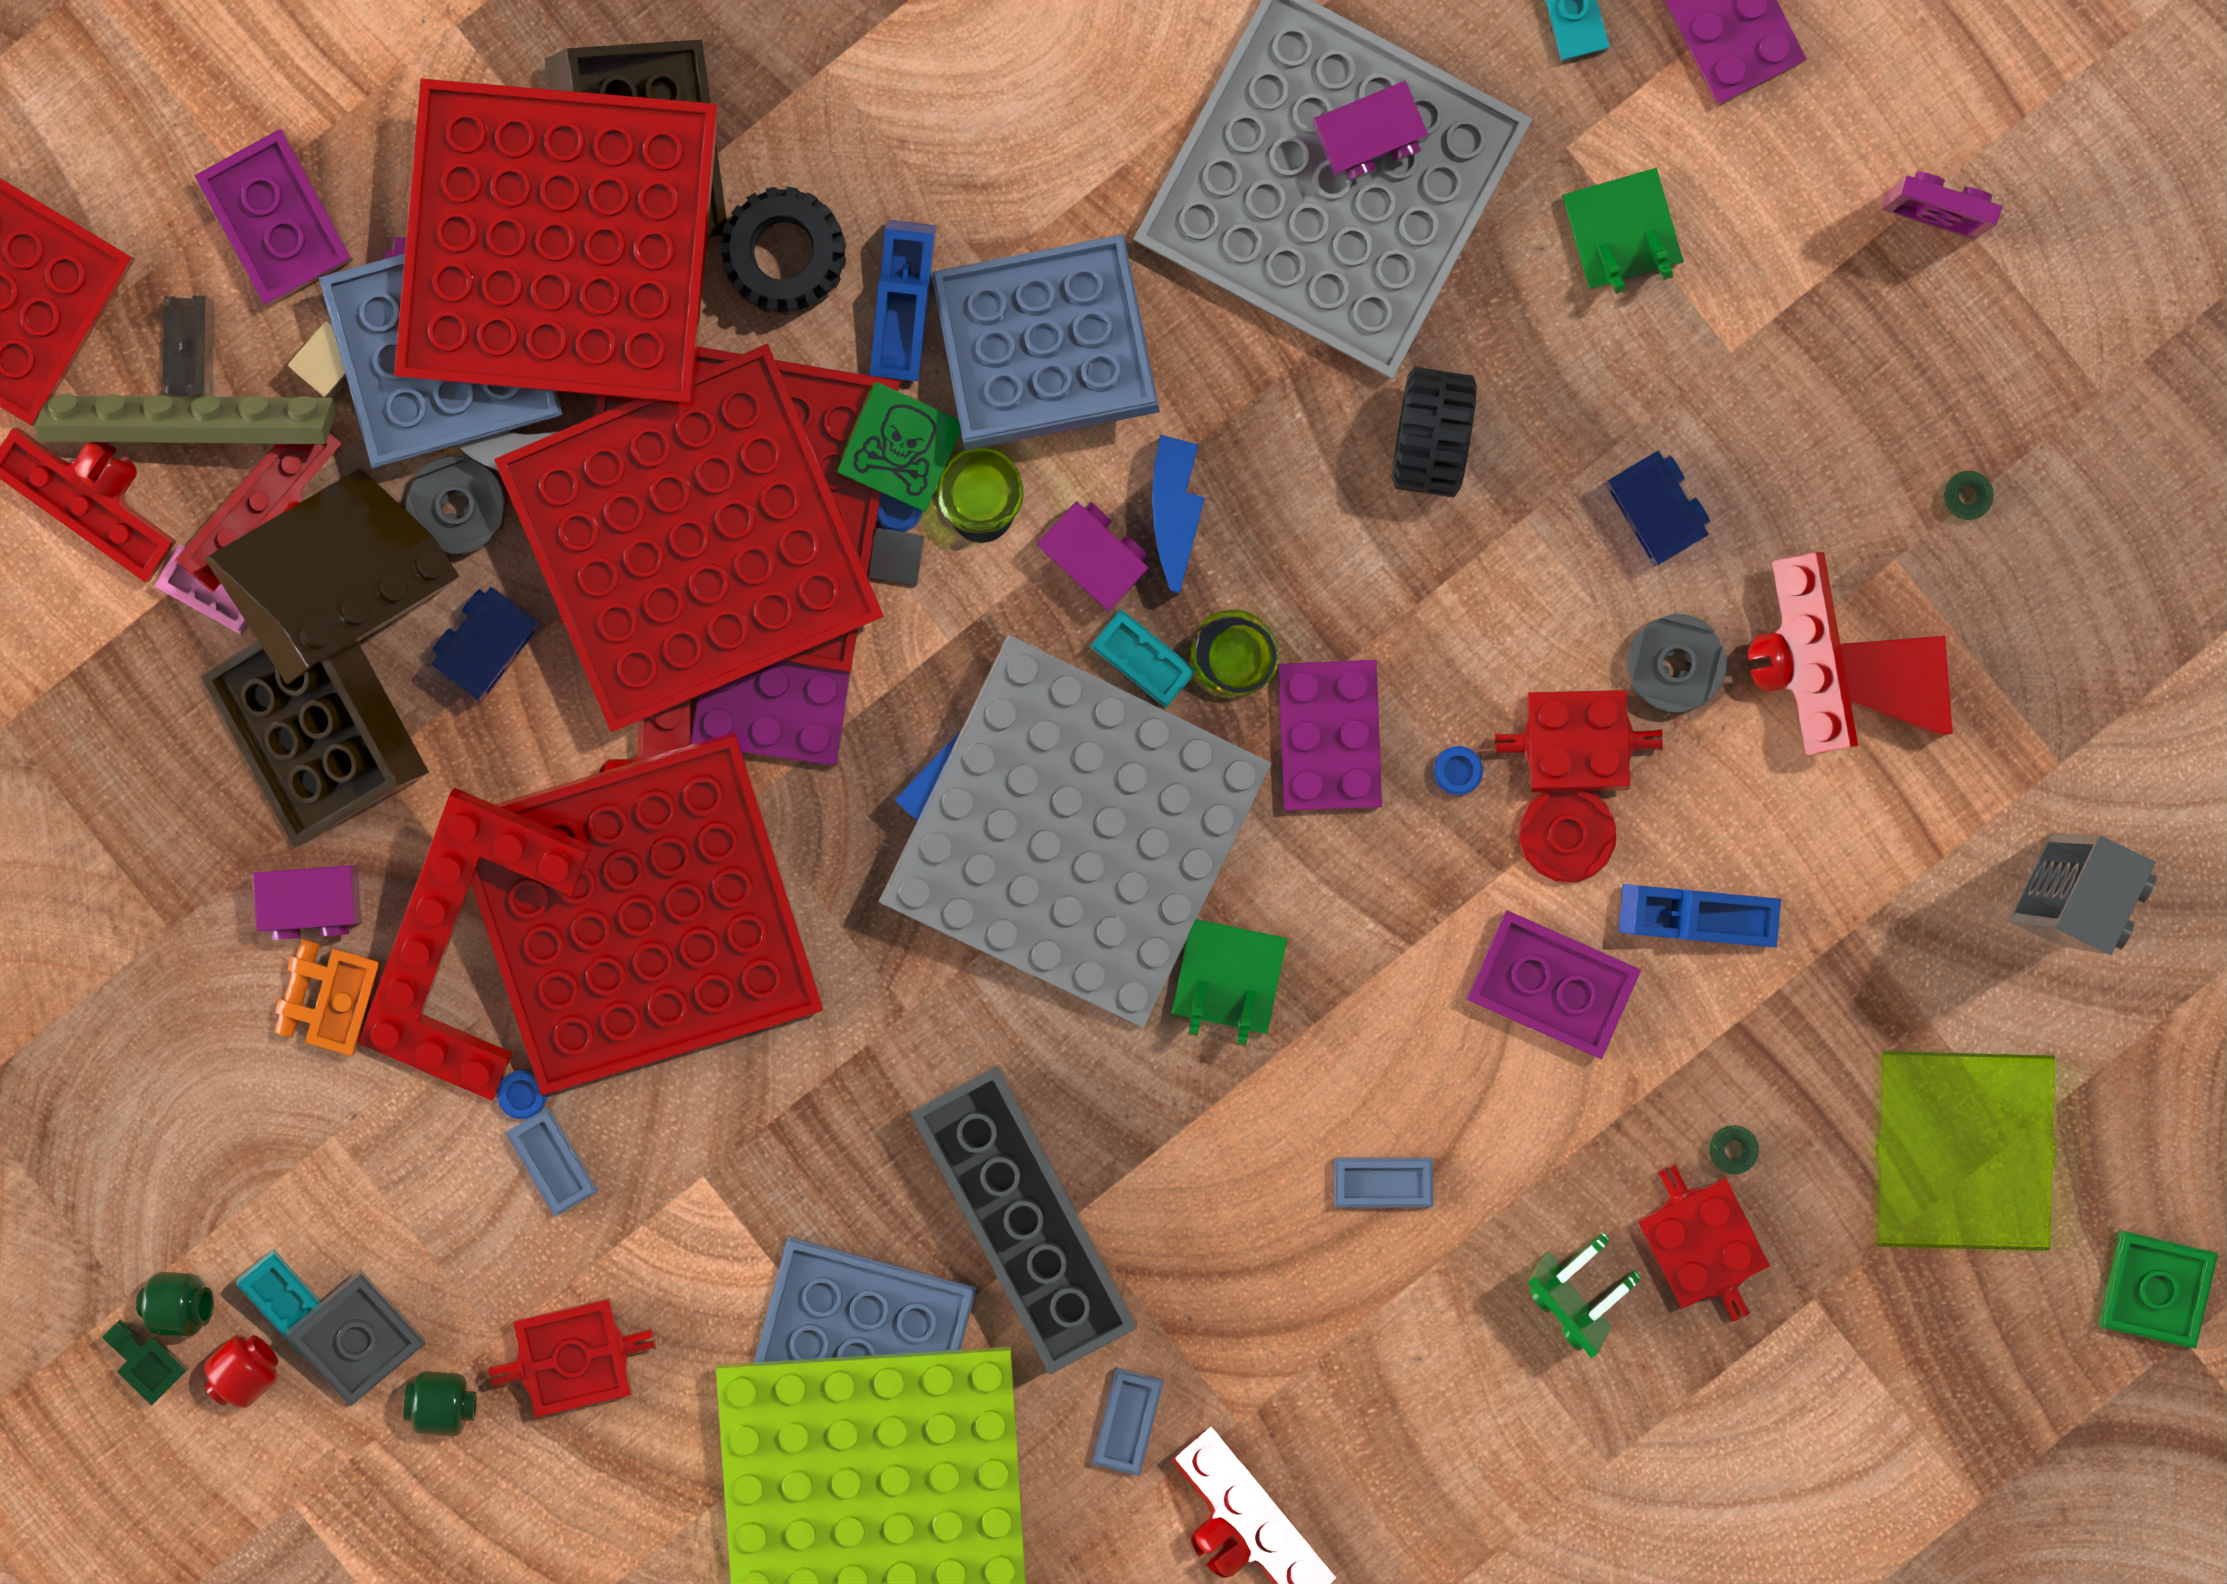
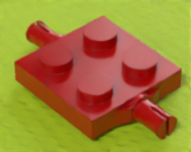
[1494,690,1663,792]
[1638,1163,1770,1322]
[489,1298,656,1418]

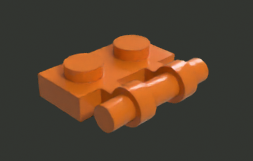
[274,938,382,1056]

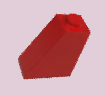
[1841,636,1953,735]

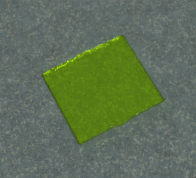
[1875,1051,2057,1251]

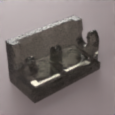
[162,296,215,397]

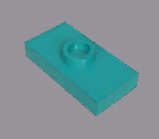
[1545,0,1610,62]
[1090,609,1197,709]
[236,1249,322,1355]

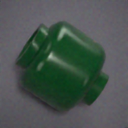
[136,1272,214,1337]
[404,1371,477,1437]

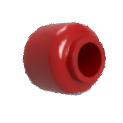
[205,1335,278,1408]

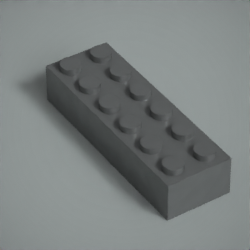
[2009,833,2157,955]
[910,1064,1137,1375]

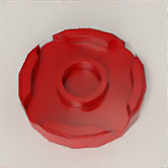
[1519,791,1616,882]

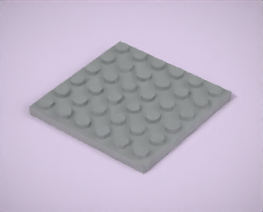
[1133,0,1532,380]
[879,635,1272,1028]

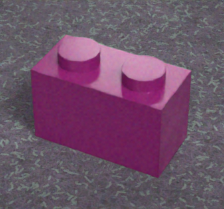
[1313,80,1428,181]
[1036,501,1149,612]
[252,865,362,940]

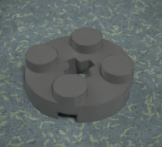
[406,456,506,555]
[1627,614,1727,713]

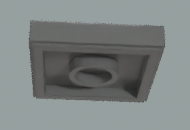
[286,1269,426,1407]

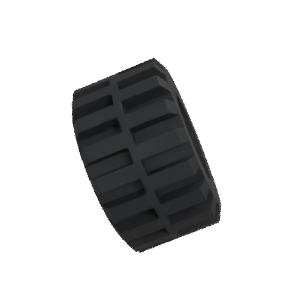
[720,186,846,315]
[1392,367,1477,498]

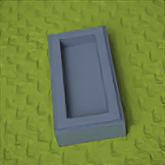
[505,1107,599,1217]
[1334,1157,1433,1207]
[1092,1367,1164,1476]

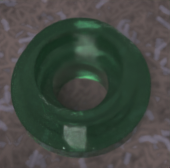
[1943,471,1994,520]
[1709,1125,1759,1174]

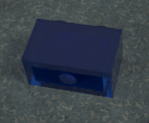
[1604,450,1710,567]
[431,586,543,701]

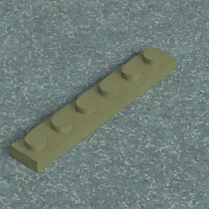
[35,394,336,444]

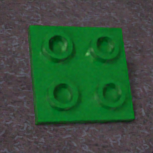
[1562,168,1684,294]
[1171,919,1288,1046]
[1527,1232,1641,1359]

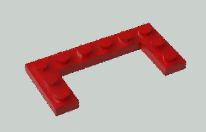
[358,788,592,1101]

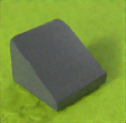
[869,528,925,585]

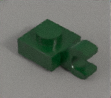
[102,1319,189,1406]

